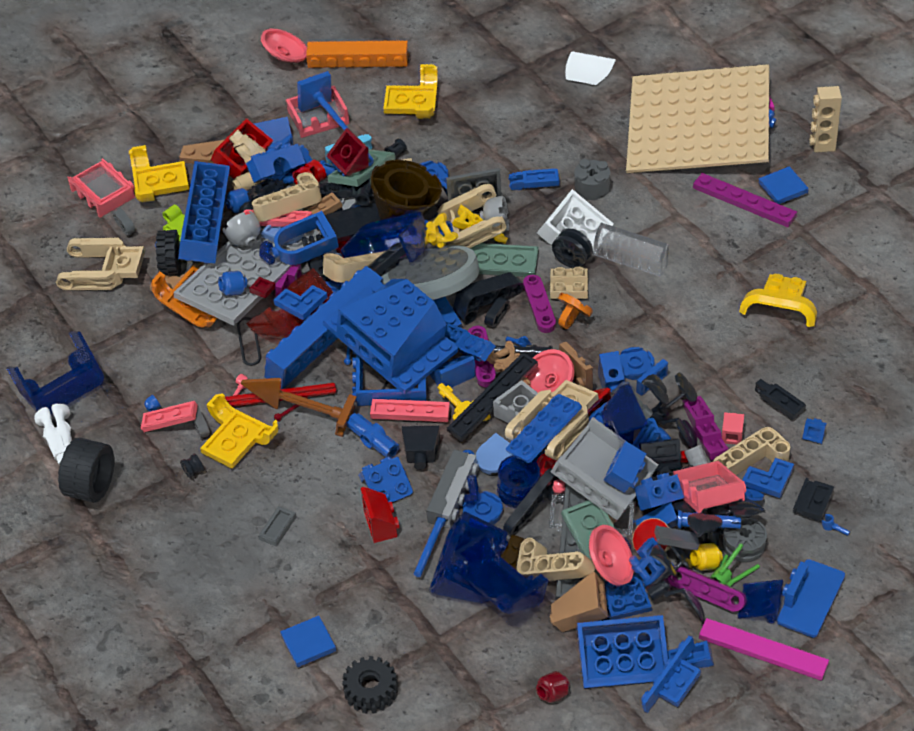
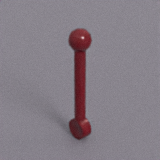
[274,397,308,422]

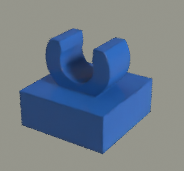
[802,418,827,444]

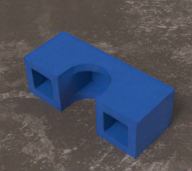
[246,143,305,183]

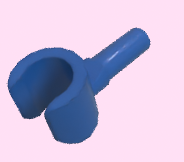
[505,336,532,347]
[822,514,850,536]

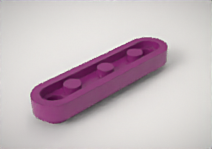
[523,275,556,333]
[468,326,496,387]
[667,566,746,612]

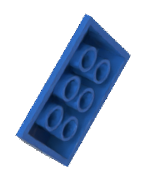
[576,615,668,688]

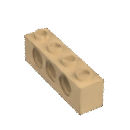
[809,86,842,152]

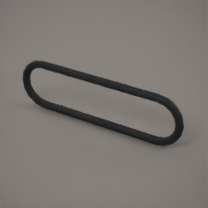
[237,317,261,366]

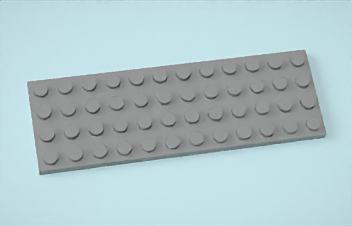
[174,180,359,326]

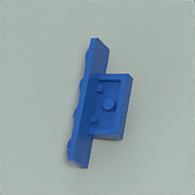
[641,636,701,713]

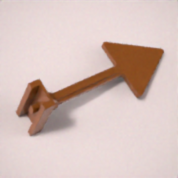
[241,378,357,437]

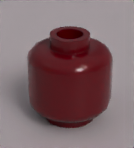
[536,671,569,703]

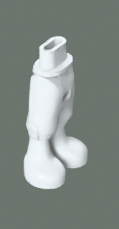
[34,404,72,466]

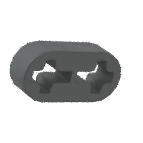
[112,208,136,236]
[192,406,210,439]

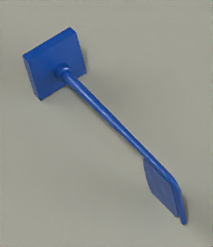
[297,71,374,176]

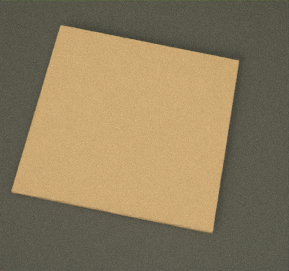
[626,64,769,173]

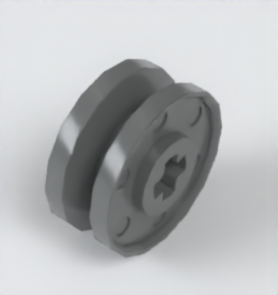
[722,517,767,562]

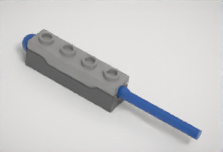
[414,450,479,577]

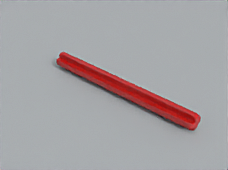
[225,383,336,407]

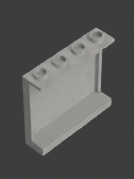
[550,417,658,520]

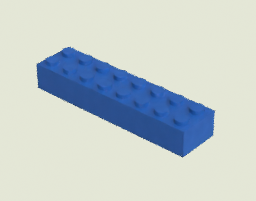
[178,161,230,263]
[264,266,383,389]

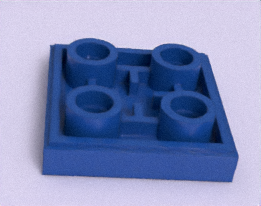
[758,166,809,204]
[604,574,652,620]
[280,616,336,667]

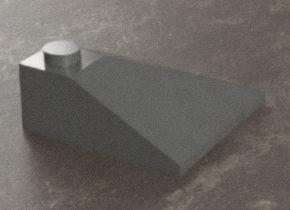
[446,168,501,214]

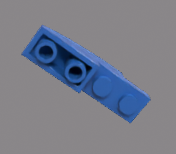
[445,323,496,362]

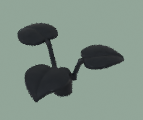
[641,372,698,449]
[672,499,765,547]
[645,544,705,625]

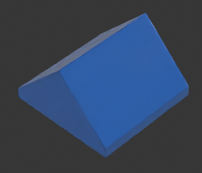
[254,117,292,144]
[430,355,476,388]

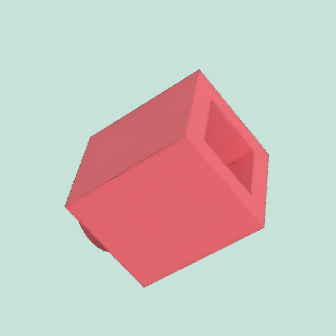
[722,412,744,445]

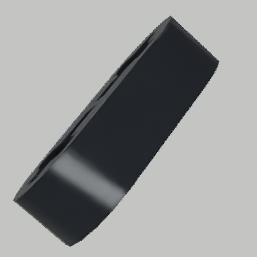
[484,297,510,328]

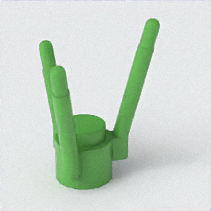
[710,544,760,587]

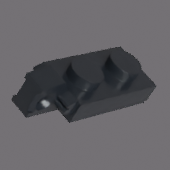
[755,379,806,420]

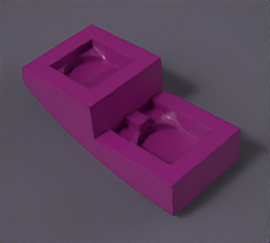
[275,264,302,297]

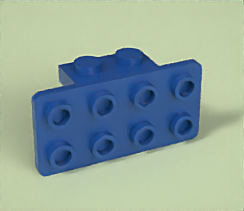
[506,394,582,463]
[777,559,845,638]

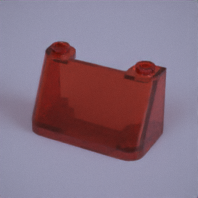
[246,268,333,339]

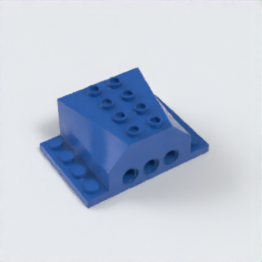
[323,279,459,395]

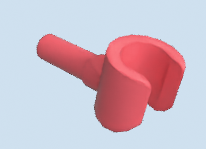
[233,374,248,396]

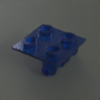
[737,579,783,623]

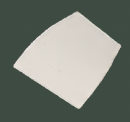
[565,52,615,85]

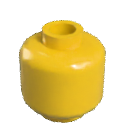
[690,543,723,571]

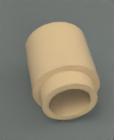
[232,172,259,191]

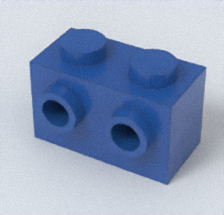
[603,441,646,493]
[634,473,684,510]

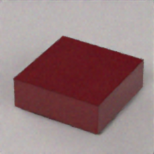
[249,277,276,299]

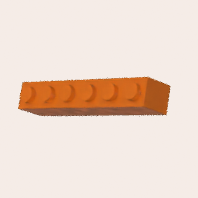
[306,41,408,68]

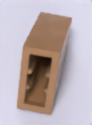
[550,572,608,632]

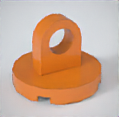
[557,292,593,329]

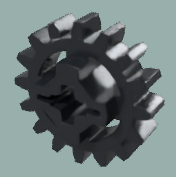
[247,178,286,203]

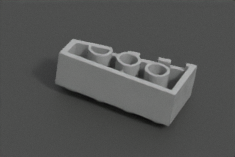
[493,380,550,443]

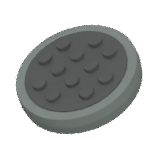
[381,245,479,300]

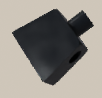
[402,426,440,470]

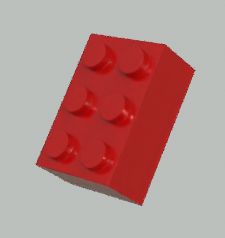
[210,118,273,180]

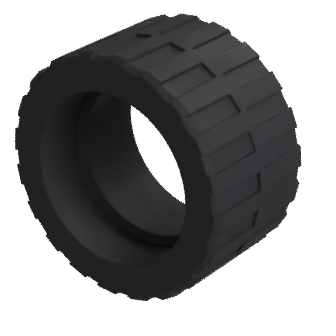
[58,437,115,503]

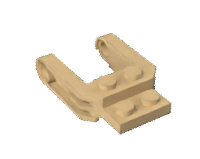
[427,184,506,248]
[56,238,145,290]
[505,380,599,460]

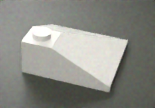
[537,189,614,250]

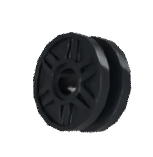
[552,228,593,268]

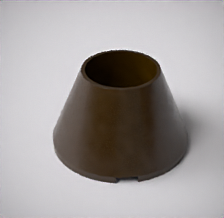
[370,160,442,229]

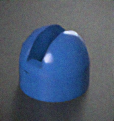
[144,395,161,412]

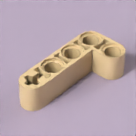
[252,172,322,222]
[323,251,385,283]
[713,427,790,475]
[517,538,595,582]

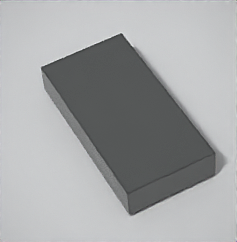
[258,506,296,547]
[654,526,699,550]

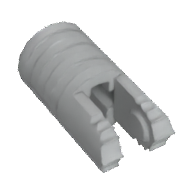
[684,445,708,466]

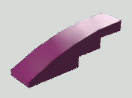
[682,396,729,460]

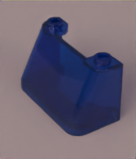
[429,511,508,604]
[452,530,549,614]

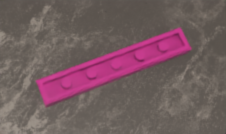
[699,618,829,681]

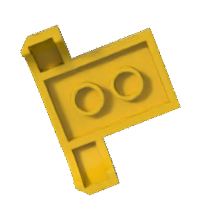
[383,64,438,119]
[129,145,189,203]
[739,274,817,327]
[200,394,278,469]

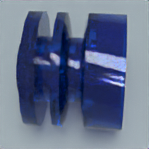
[497,455,540,508]

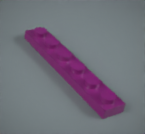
[693,173,797,227]

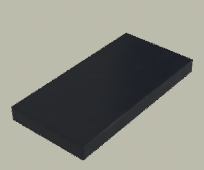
[325,203,396,243]

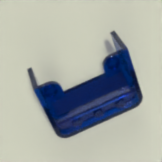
[341,212,425,263]
[6,331,104,414]
[601,384,648,444]

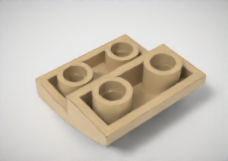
[550,267,588,299]

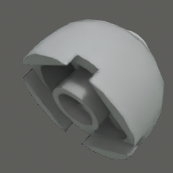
[480,196,509,231]
[223,211,260,246]

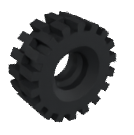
[156,230,181,276]
[342,656,398,714]

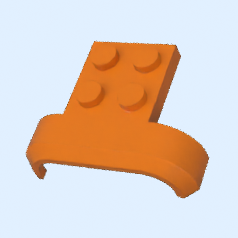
[151,265,218,327]

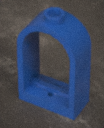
[271,211,339,265]

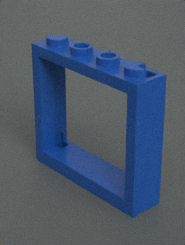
[352,351,427,406]

